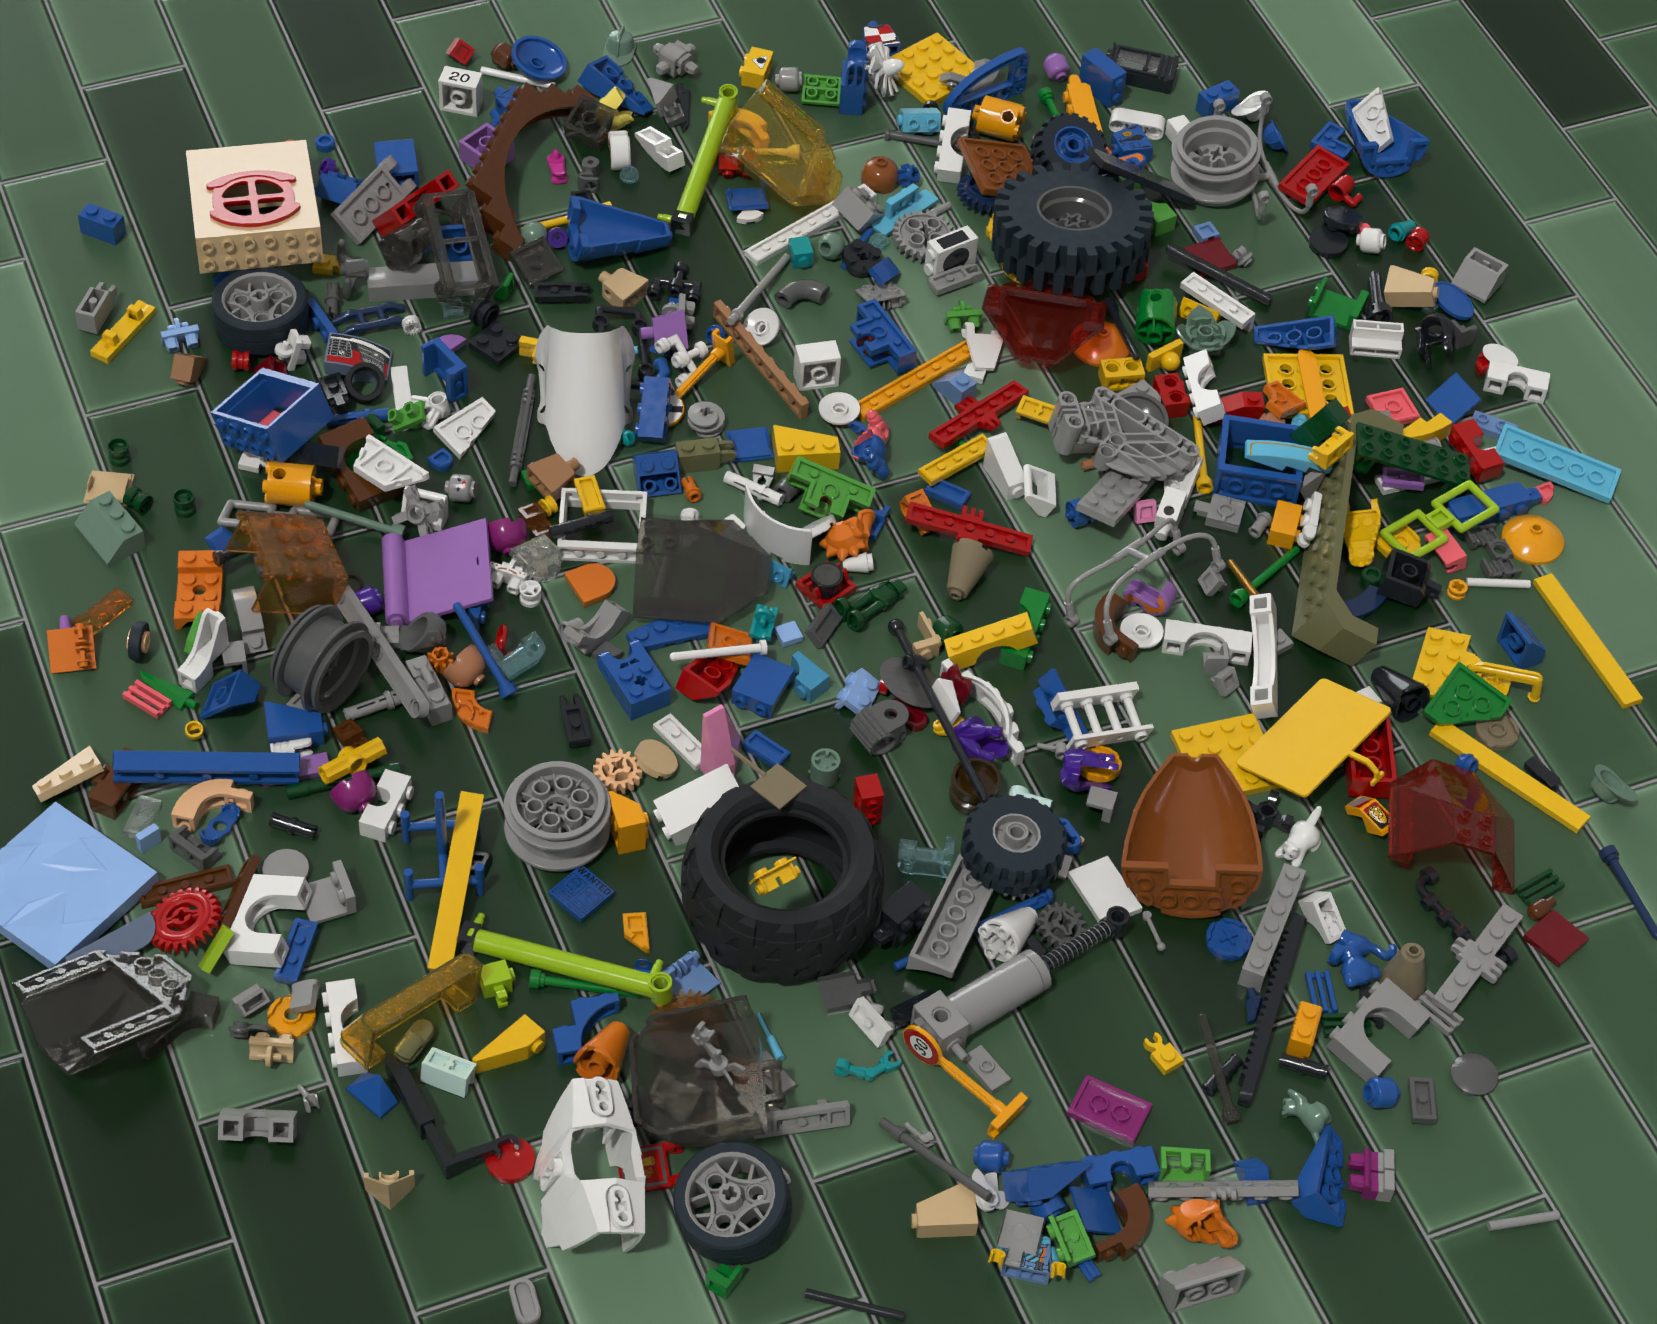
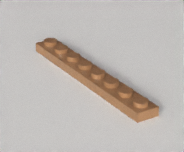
[713,299,809,420]

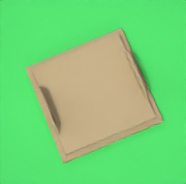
[83,470,135,508]

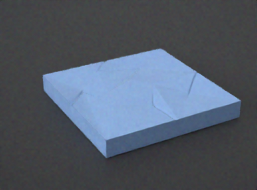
[0,802,159,975]

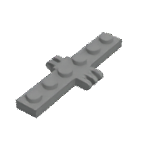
[1431,903,1523,1015]
[1148,1177,1299,1201]

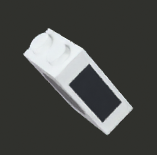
[924,225,978,276]

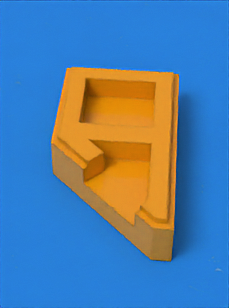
[622,912,650,953]

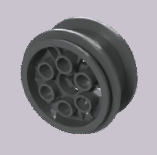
[270,605,374,713]

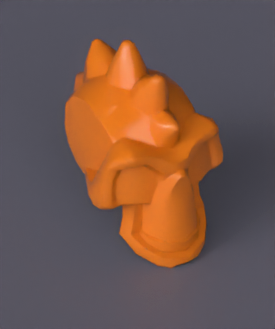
[819,509,875,561]
[1165,1199,1238,1248]

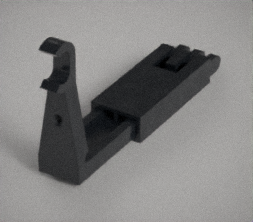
[384,1054,519,1179]

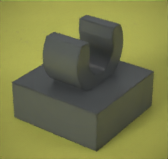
[662,102,687,128]

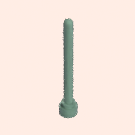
[304,500,406,538]

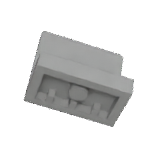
[305,860,357,924]

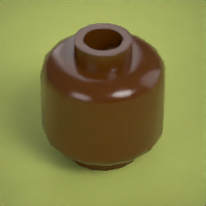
[491,42,516,71]

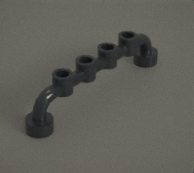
[1416,865,1518,965]

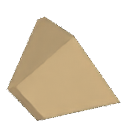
[364,1170,415,1210]

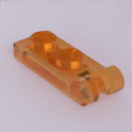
[72,587,133,636]

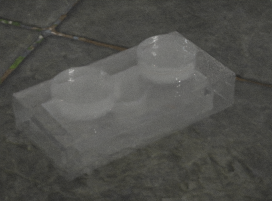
[123,795,163,839]

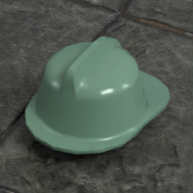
[603,26,636,66]
[1590,764,1638,803]

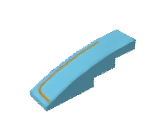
[1245,440,1332,473]

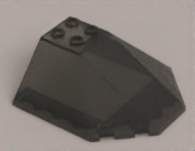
[633,514,772,624]
[12,949,192,1076]

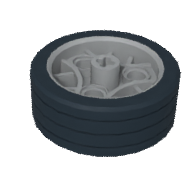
[211,267,309,355]
[673,1141,792,1265]

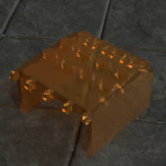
[226,511,349,614]

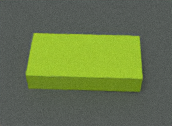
[198,924,235,974]

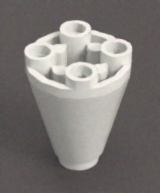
[978,907,1038,962]

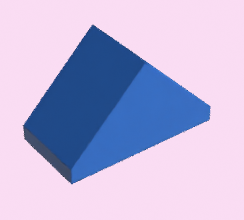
[1233,1158,1271,1206]

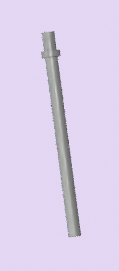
[727,253,791,325]

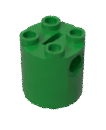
[1135,289,1178,346]

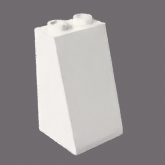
[653,764,739,846]

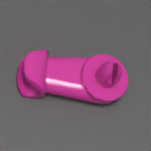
[547,149,568,184]

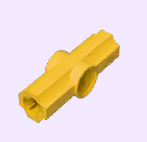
[318,737,387,785]

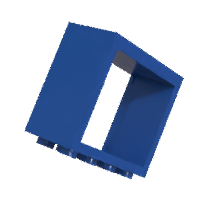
[210,368,334,463]
[1212,414,1303,507]

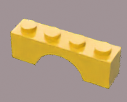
[944,612,1038,669]

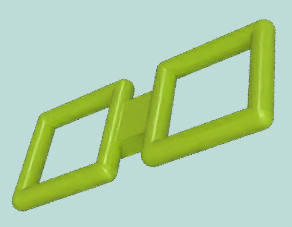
[1380,480,1500,557]

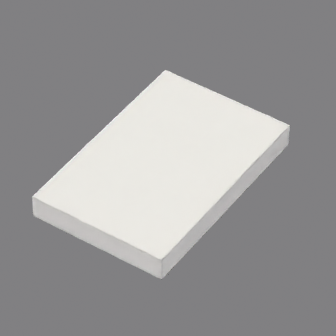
[1067,856,1143,923]

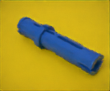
[327,407,389,427]

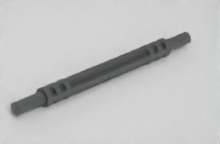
[508,373,536,487]

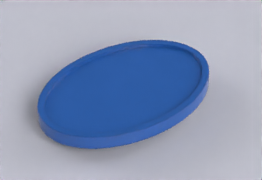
[1435,281,1474,320]

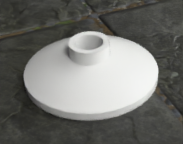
[743,308,780,346]
[819,392,860,425]
[1120,613,1164,649]

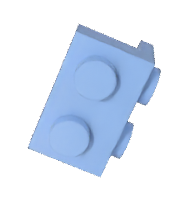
[835,668,880,715]

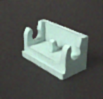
[420,1047,477,1098]

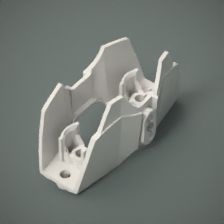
[533,1076,646,1252]

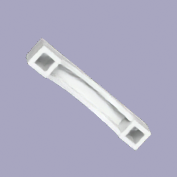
[1250,593,1278,719]

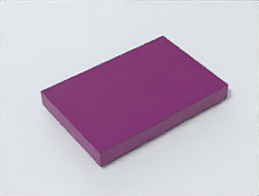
[1066,1074,1153,1145]

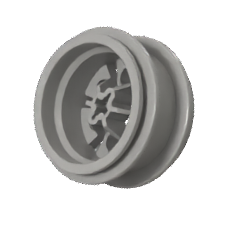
[1170,115,1261,207]
[504,761,611,872]

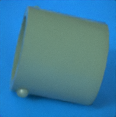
[808,748,841,788]

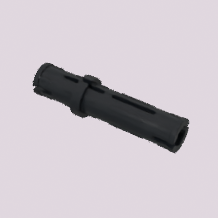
[548,509,614,539]

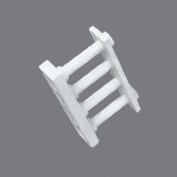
[1050,681,1154,750]

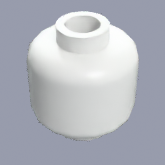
[1356,228,1386,254]

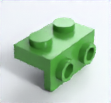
[1046,1209,1096,1268]

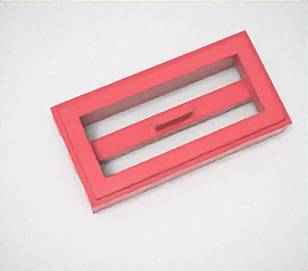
[122,679,172,720]

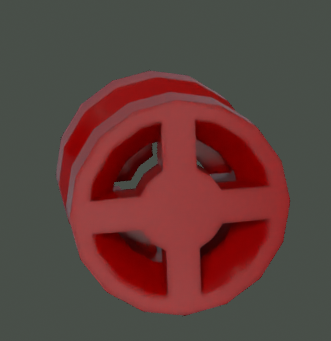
[1405,227,1430,252]
[232,350,251,372]

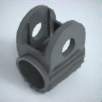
[849,700,909,756]

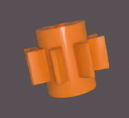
[427,647,454,674]

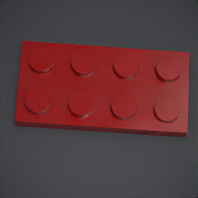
[1277,145,1350,206]

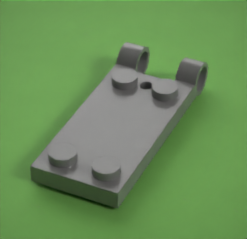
[330,155,417,245]

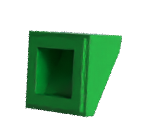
[493,273,514,301]

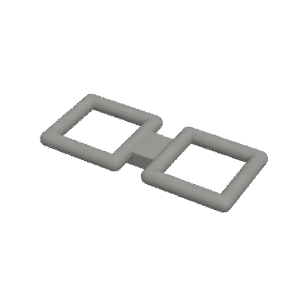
[217,499,340,537]

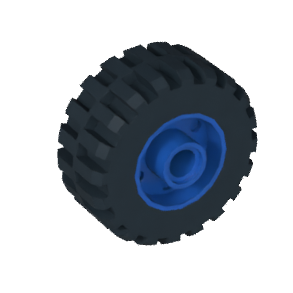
[1030,112,1108,172]

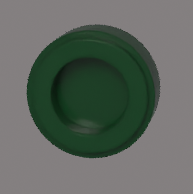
[1361,566,1382,587]

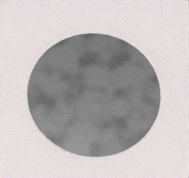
[880,657,938,708]

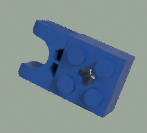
[839,40,869,116]
[597,639,671,721]

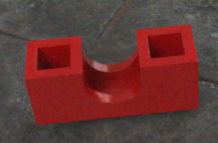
[1448,419,1504,483]

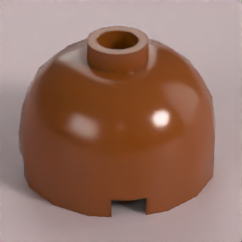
[861,156,899,194]

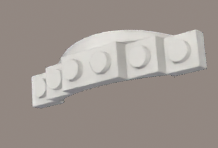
[940,658,1025,766]

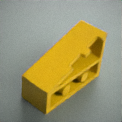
[772,425,841,473]

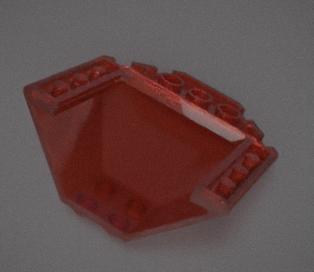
[982,281,1107,367]
[1388,759,1515,895]

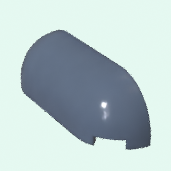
[65,912,155,974]

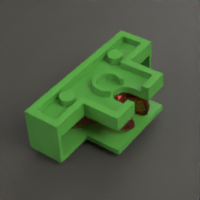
[786,456,876,523]

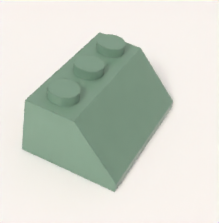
[74,491,146,567]

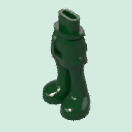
[833,578,907,631]

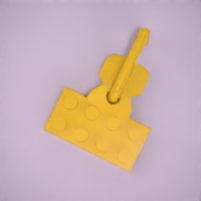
[1413,627,1543,703]

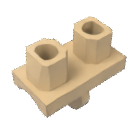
[249,1032,294,1067]

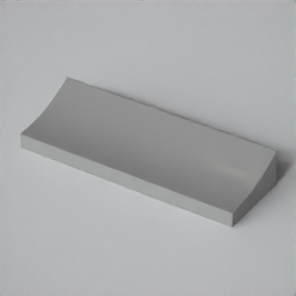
[367,260,491,302]
[906,854,994,979]

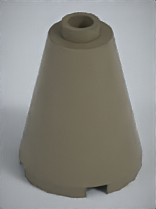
[946,538,994,600]
[1380,943,1426,1001]

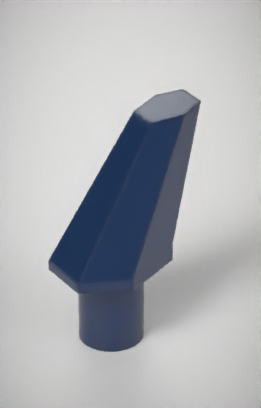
[1246,987,1263,1025]

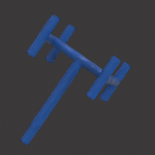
[400,791,485,901]

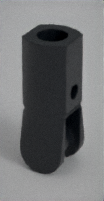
[1523,756,1560,793]

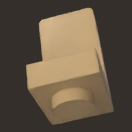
[912,611,942,660]

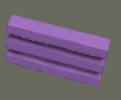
[1381,467,1425,491]

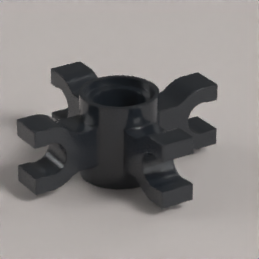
[1248,789,1294,841]

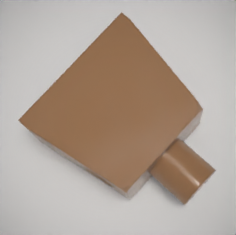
[527,454,580,501]

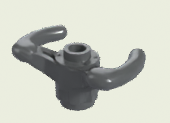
[337,239,369,300]

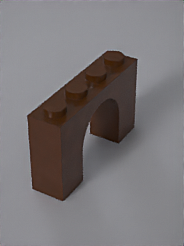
[318,417,405,513]

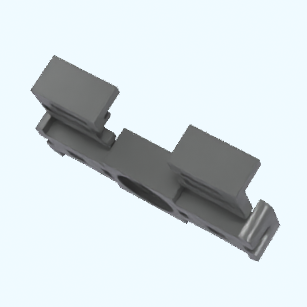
[1463,523,1522,579]

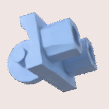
[161,318,199,353]

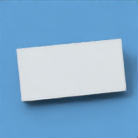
[1349,319,1404,359]

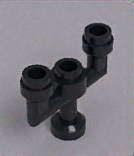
[647,262,702,305]

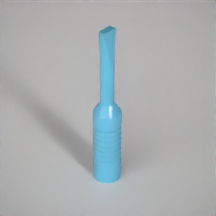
[757,1013,785,1062]

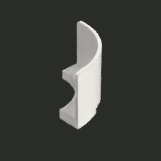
[743,484,812,565]

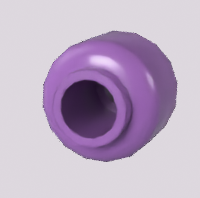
[1043,53,1071,82]

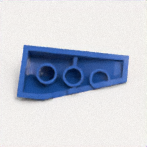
[1291,1124,1346,1227]

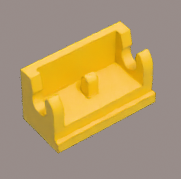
[1016,395,1055,425]
[1307,426,1355,470]

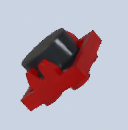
[795,560,857,609]

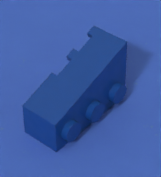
[635,376,675,444]

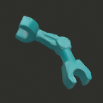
[834,1050,901,1082]

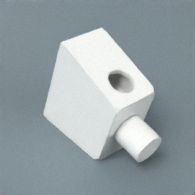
[1154,486,1187,541]

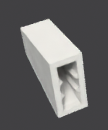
[983,432,1024,501]

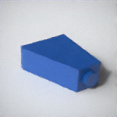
[264,701,328,751]

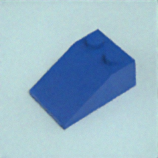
[1002,1160,1091,1206]

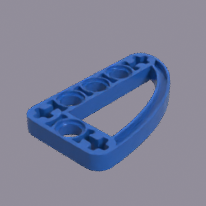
[943,47,1030,115]

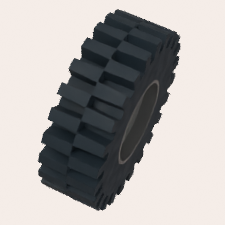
[991,162,1154,297]

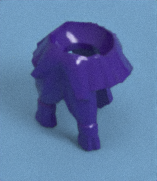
[951,715,1010,763]
[1060,748,1119,792]

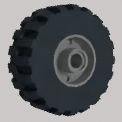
[960,794,1067,896]

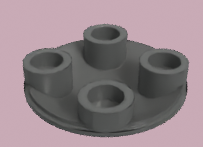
[1451,1053,1498,1096]

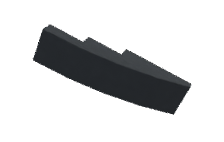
[285,442,344,468]

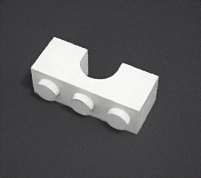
[1483,360,1550,404]
[359,769,414,843]

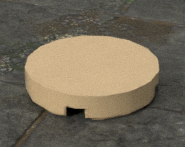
[634,739,678,779]

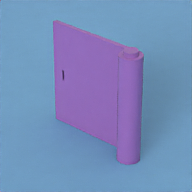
[381,518,494,628]

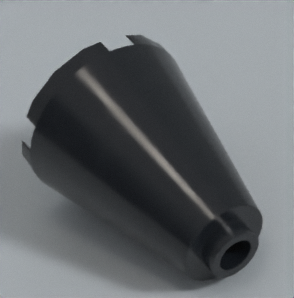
[1371,666,1430,722]

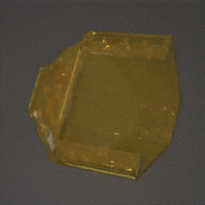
[718,79,842,207]

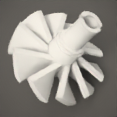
[866,41,904,97]

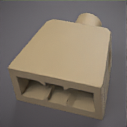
[598,268,649,308]

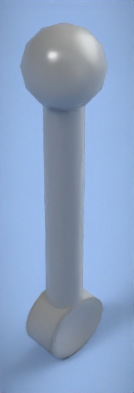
[1142,911,1166,951]

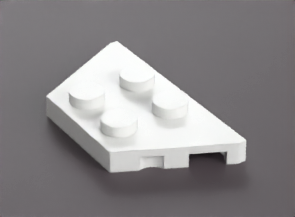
[353,434,429,492]

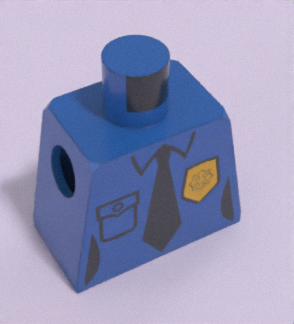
[1107,124,1153,163]

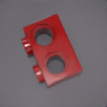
[1152,373,1191,418]
[852,774,884,825]

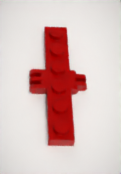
[928,380,1029,449]
[905,501,1033,557]

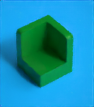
[705,1263,744,1300]

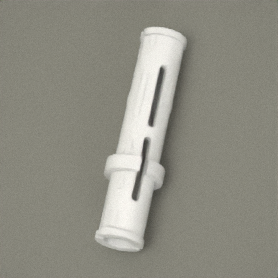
[723,470,785,507]

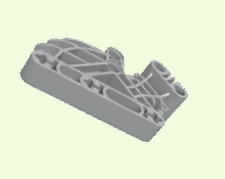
[1048,386,1200,482]

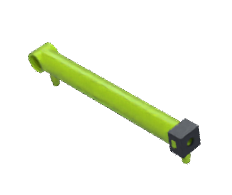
[657,84,738,236]
[457,913,673,1005]

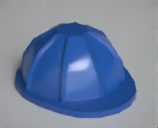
[1263,119,1289,153]

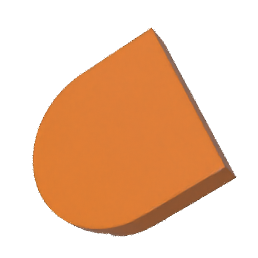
[564,563,615,607]

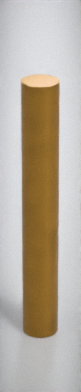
[1227,559,1259,596]

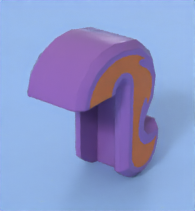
[1123,579,1177,616]

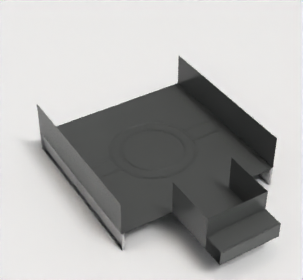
[817,970,877,1016]

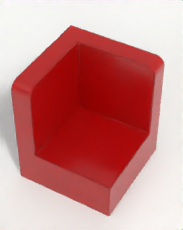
[446,37,476,65]

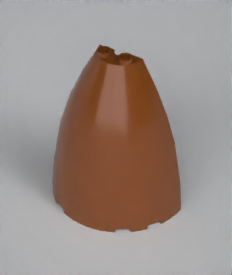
[1121,753,1263,918]

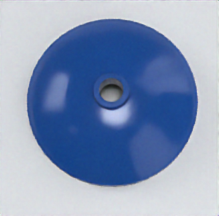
[511,36,567,81]

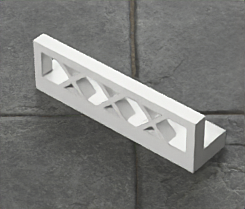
[1180,272,1256,333]

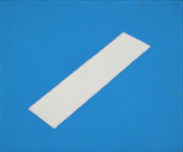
[390,366,411,410]

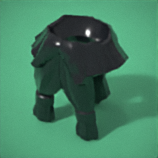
[1414,313,1455,369]

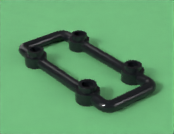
[592,305,655,390]

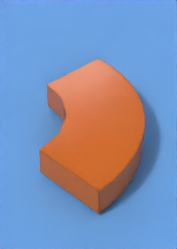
[452,688,493,733]

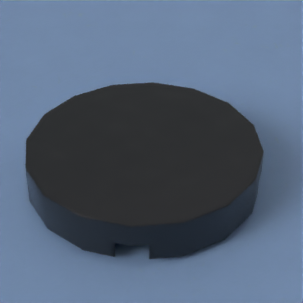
[1308,226,1348,258]

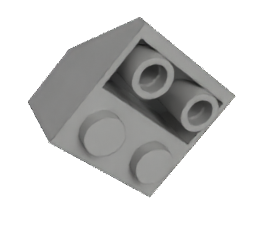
[832,186,885,232]
[1451,247,1509,303]

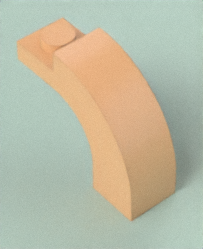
[171,779,255,832]

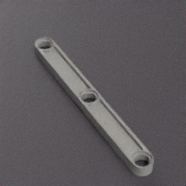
[332,585,429,718]

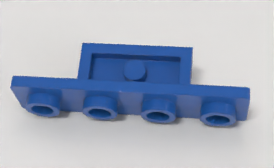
[1033,668,1089,742]

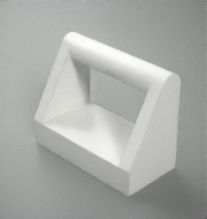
[1023,464,1056,518]
[401,485,449,531]

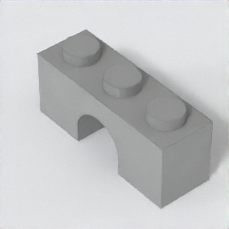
[218,1108,297,1143]

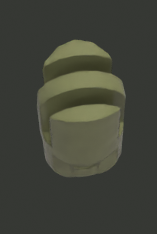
[393,1019,434,1066]

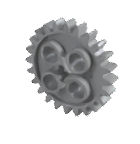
[892,209,954,263]

